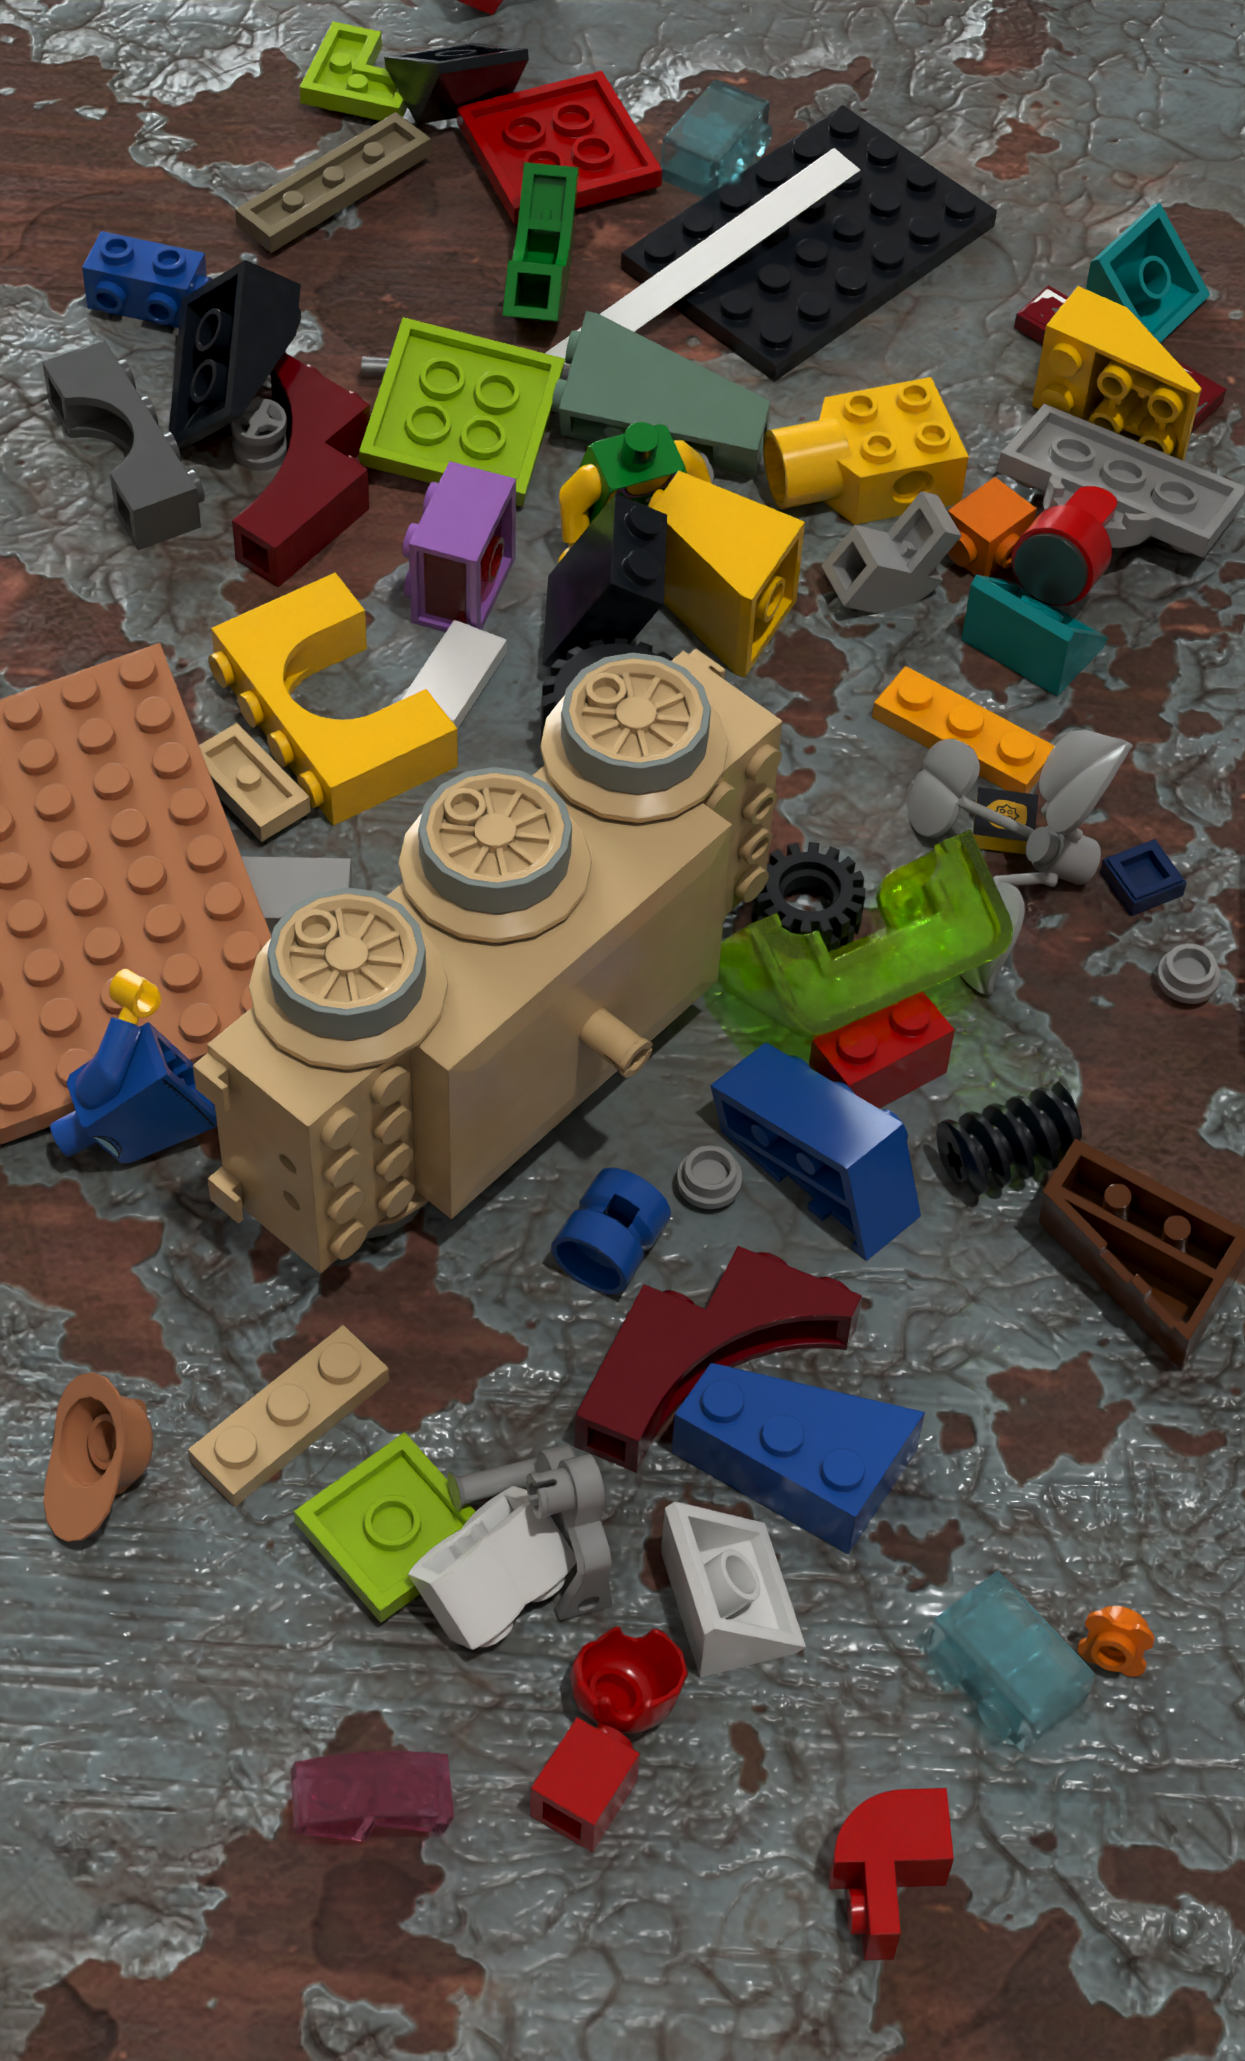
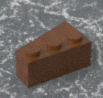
[1039,1139,1245,1370]

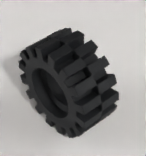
[751,842,866,961]

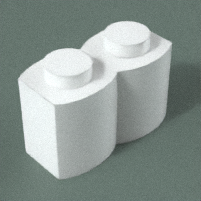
[408,1486,576,1650]

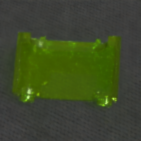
[718,829,1013,1038]

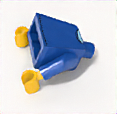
[50,969,217,1163]

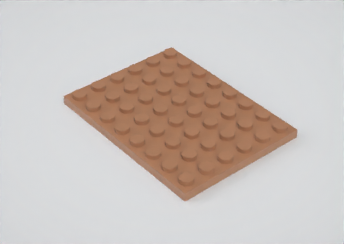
[0,643,271,1145]

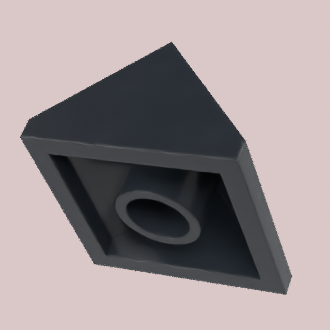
[384,43,529,125]

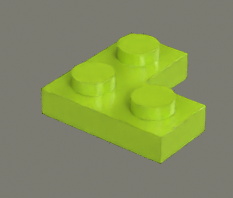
[299,21,408,121]

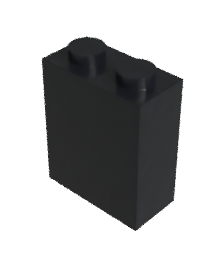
[542,493,667,668]

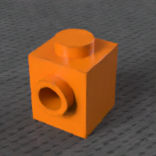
[947,477,1037,577]

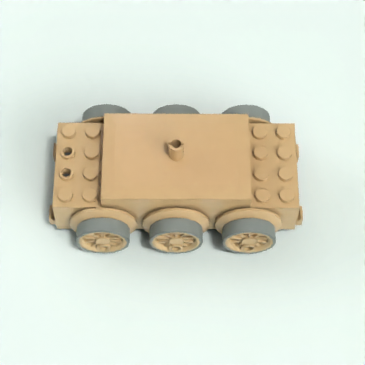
[193,649,782,1274]

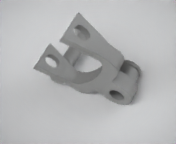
[448,1444,612,1620]

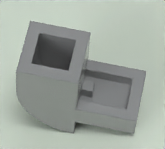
[821,491,962,613]

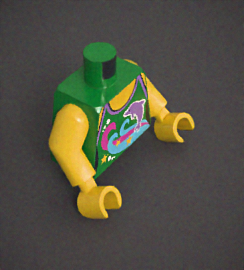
[558,422,712,563]

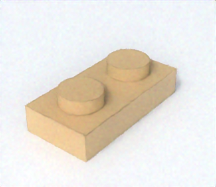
[199,723,311,842]

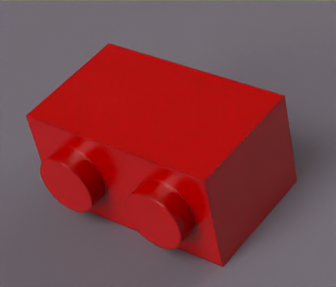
[809,985,955,1109]

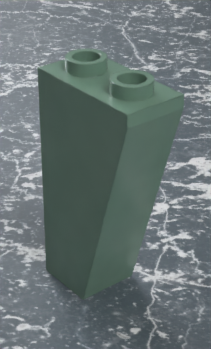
[552,311,770,477]

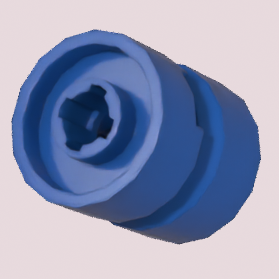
[551,1167,671,1294]

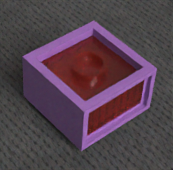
[402,461,516,632]

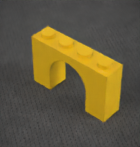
[208,572,458,826]

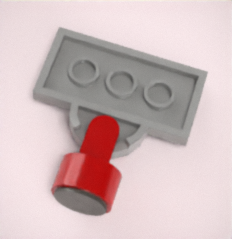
[996,404,1245,606]

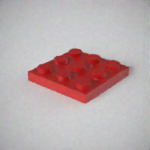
[457,70,662,225]

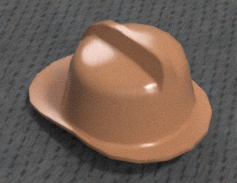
[43,1372,153,1542]

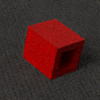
[530,1717,640,1853]

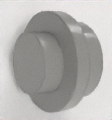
[1157,943,1221,1004]
[677,1145,743,1209]

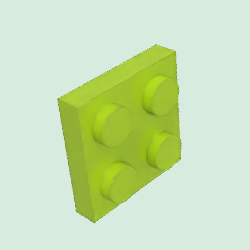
[294,1432,476,1623]

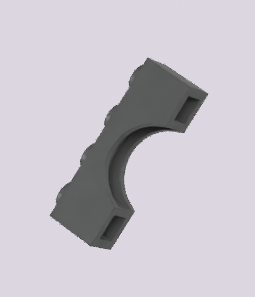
[42,340,205,550]

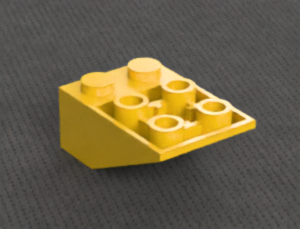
[1032,286,1202,461]

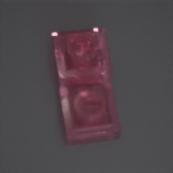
[290,1751,454,1841]

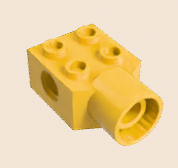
[763,377,969,525]

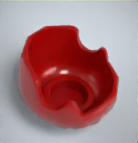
[569,1626,688,1734]

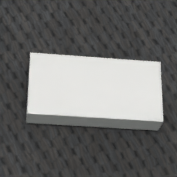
[401,620,507,729]

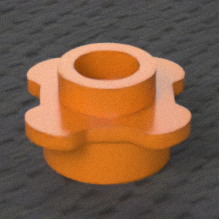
[1077,1606,1155,1677]

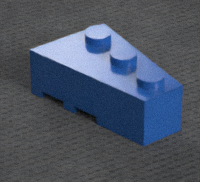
[710,1042,921,1261]
[671,1363,925,1555]

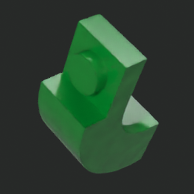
[502,162,579,322]

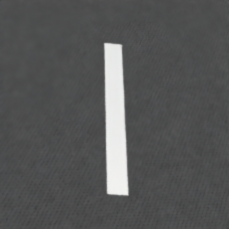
[545,148,860,369]

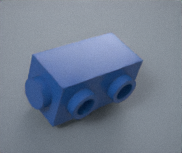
[82,231,213,328]

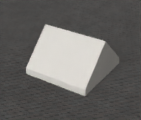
[661,1501,806,1678]

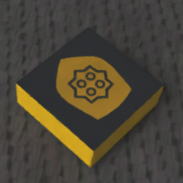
[971,787,1038,854]

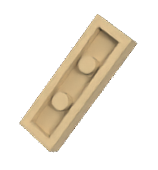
[188,1325,389,1507]

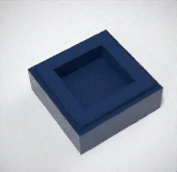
[1100,839,1187,916]

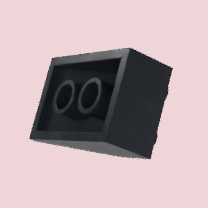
[169,260,301,451]

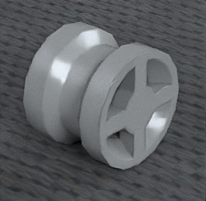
[230,398,289,471]

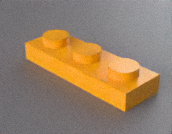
[872,666,1054,794]

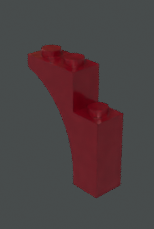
[232,352,370,588]
[574,1246,862,1473]

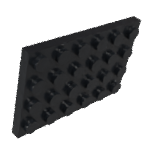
[621,105,997,381]

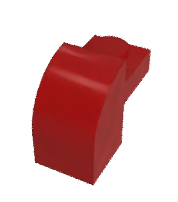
[829,1788,954,1961]

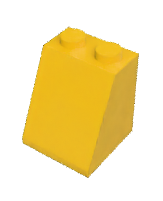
[648,471,805,678]

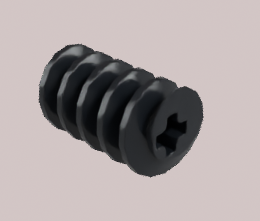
[936,1082,1082,1196]

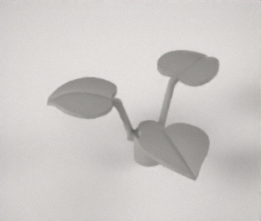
[908,730,1133,996]

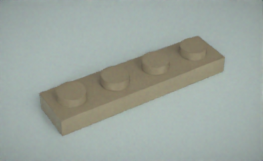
[235,112,431,253]

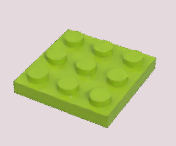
[359,317,565,507]

